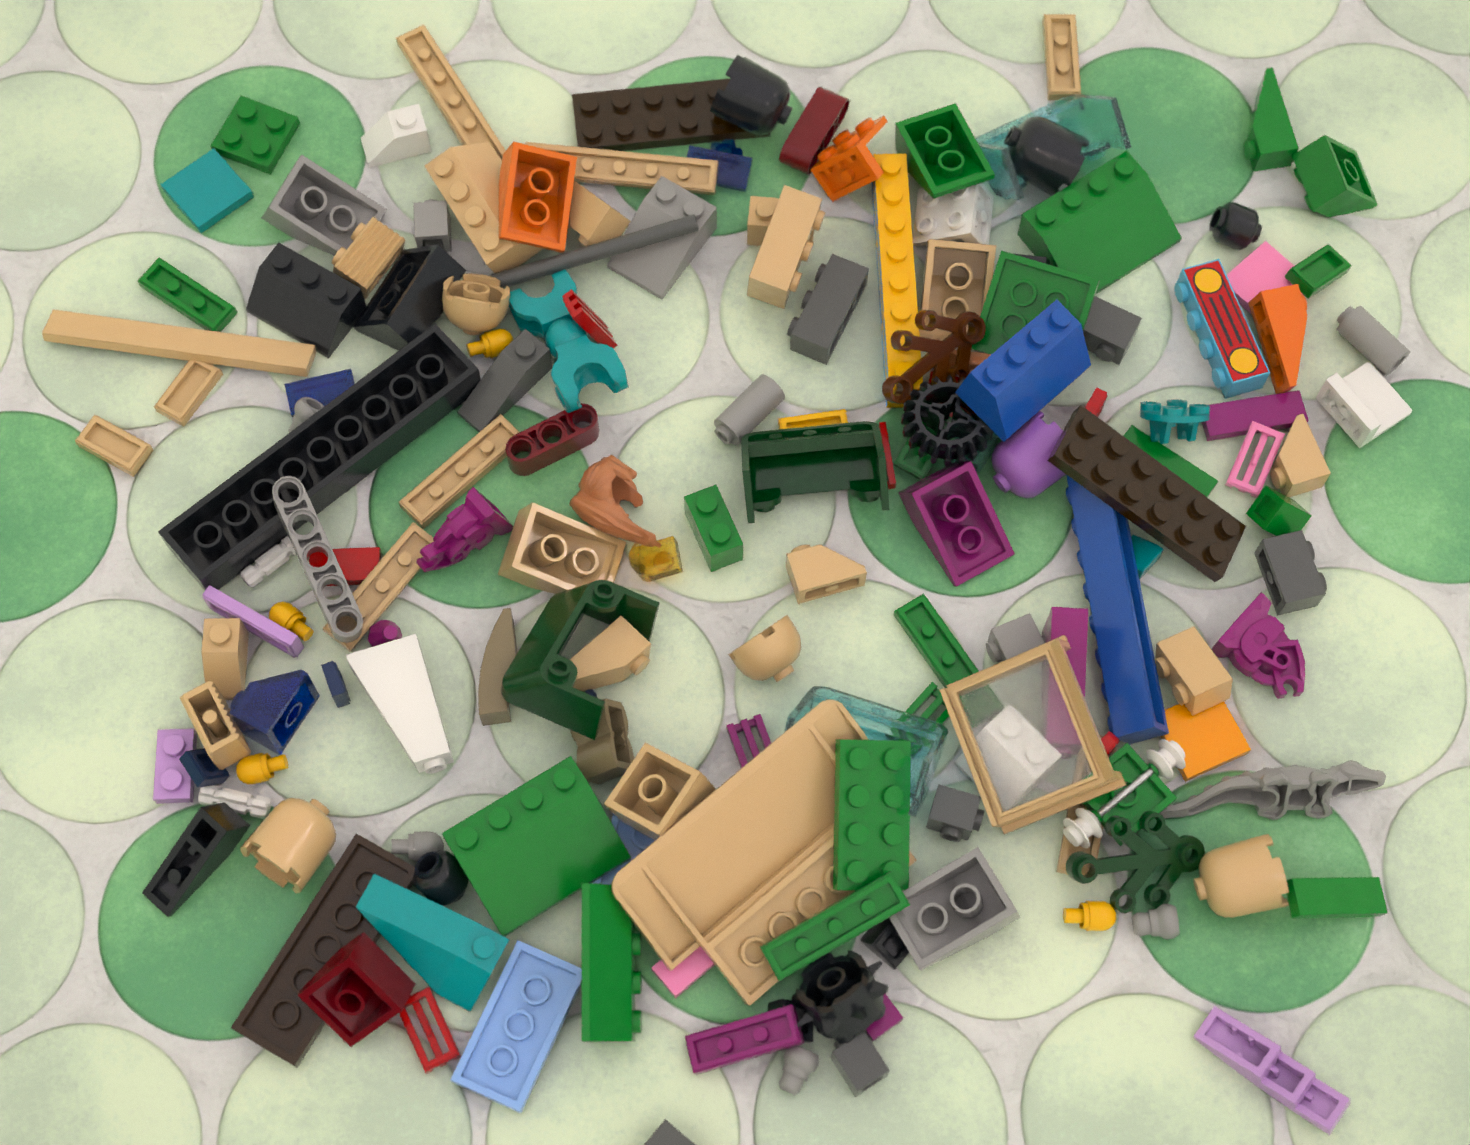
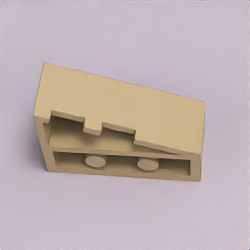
[747,185,825,309]

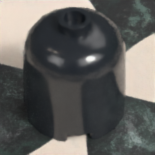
[710,55,793,136]
[1004,116,1089,196]

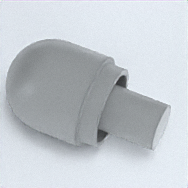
[392,831,444,861]

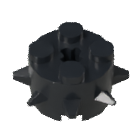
[791,951,889,1044]

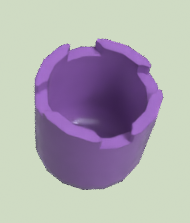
[991,411,1066,498]

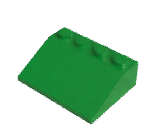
[1017,150,1182,294]
[442,756,631,937]

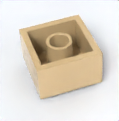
[604,742,716,840]

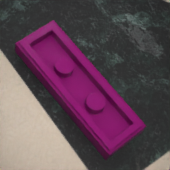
[1202,390,1309,441]
[685,1005,804,1075]

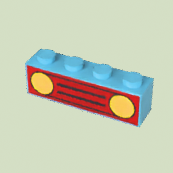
[1174,259,1270,399]

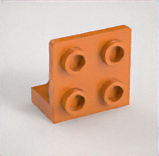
[811,116,888,202]

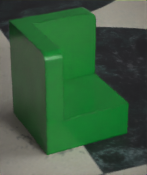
[1246,486,1312,536]

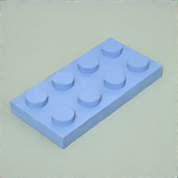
[450,940,582,1113]

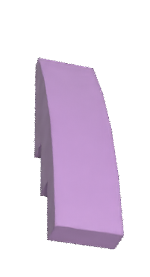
[1194,1006,1350,1135]

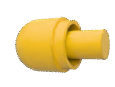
[466,329,514,358]
[269,601,314,641]
[236,753,288,785]
[1063,901,1116,931]

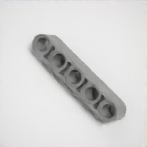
[272,476,363,643]

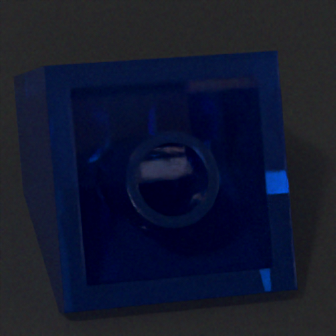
[229,669,320,755]

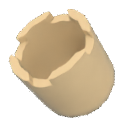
[240,798,336,893]
[1193,834,1289,918]

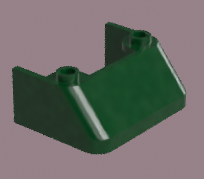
[741,421,889,524]
[501,580,660,740]

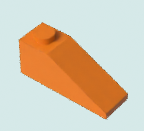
[1248,284,1308,394]

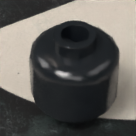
[1209,202,1262,250]
[413,850,469,906]

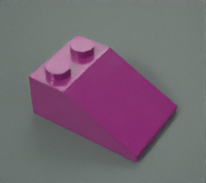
[898,461,1015,587]

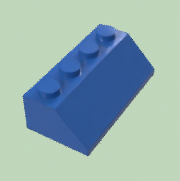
[955,300,1091,442]

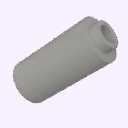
[1336,306,1410,376]
[714,374,785,445]

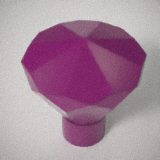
[368,620,402,647]

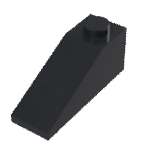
[142,802,250,917]

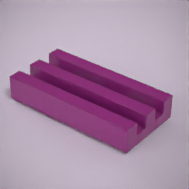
[726,714,771,768]

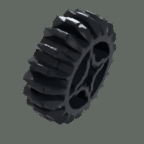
[901,375,994,467]

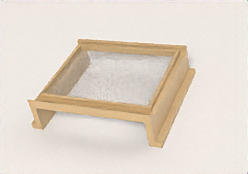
[940,635,1126,834]

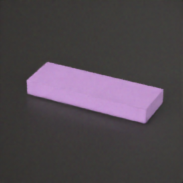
[202,585,304,658]

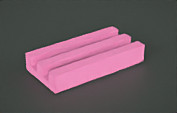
[1225,421,1285,498]

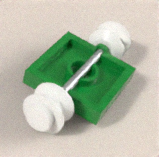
[1063,739,1186,848]

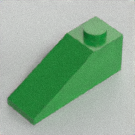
[1243,67,1299,172]

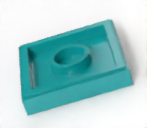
[160,148,254,233]

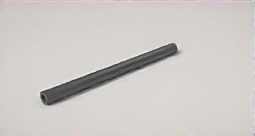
[488,214,699,288]

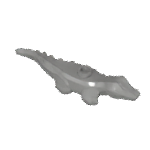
[1160,760,1386,820]

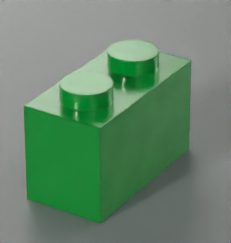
[684,485,743,572]

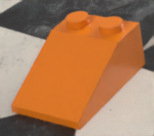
[499,141,577,253]

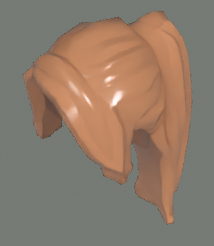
[569,455,661,548]

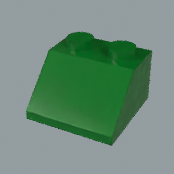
[1292,135,1378,218]

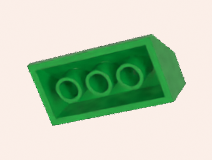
[582,883,642,1042]

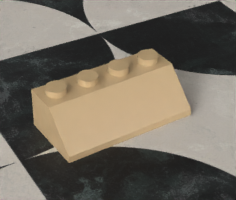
[424,142,543,273]

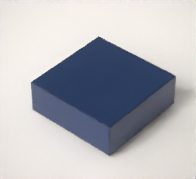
[321,661,351,708]
[179,748,230,788]

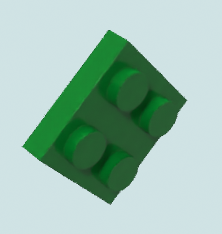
[211,96,300,175]

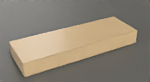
[1043,14,1081,100]

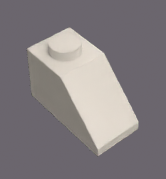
[361,104,432,168]

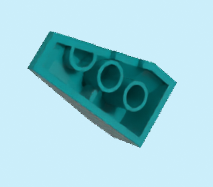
[355,874,509,1012]

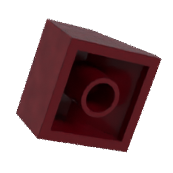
[297,932,416,1047]

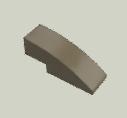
[478,608,518,726]

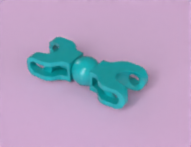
[509,269,629,413]

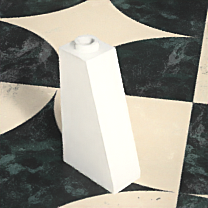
[346,634,454,774]

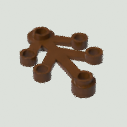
[882,310,986,404]

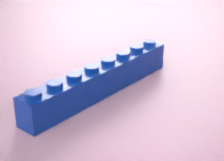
[1066,475,1169,745]

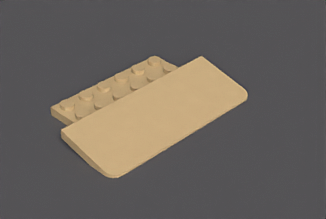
[611,700,916,1006]

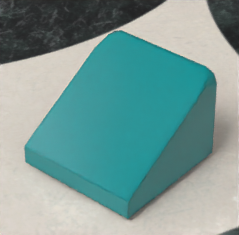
[1131,534,1164,580]

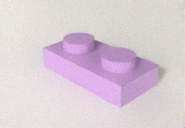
[153,728,197,804]

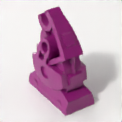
[416,487,513,572]
[1211,592,1305,699]

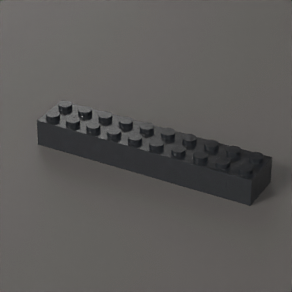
[158,323,481,590]

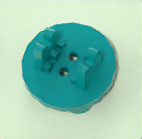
[1140,399,1210,444]

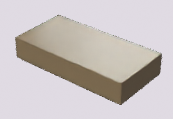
[154,360,223,427]
[75,415,153,477]

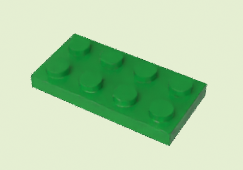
[833,739,911,891]

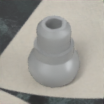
[288,397,324,433]
[1132,904,1179,940]
[778,1046,819,1095]

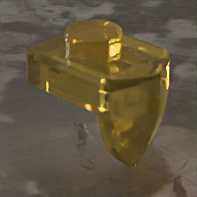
[629,536,683,582]

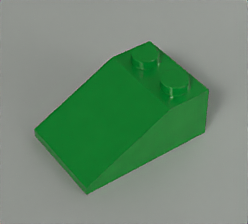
[895,103,995,199]

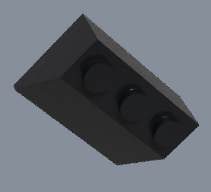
[246,242,366,358]
[353,245,466,351]

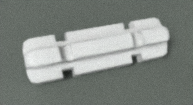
[240,536,296,587]
[198,785,271,819]

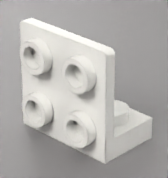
[912,183,994,247]
[1316,362,1412,448]

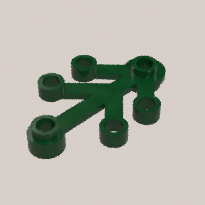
[1066,811,1205,913]

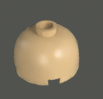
[442,273,510,335]
[728,615,801,682]

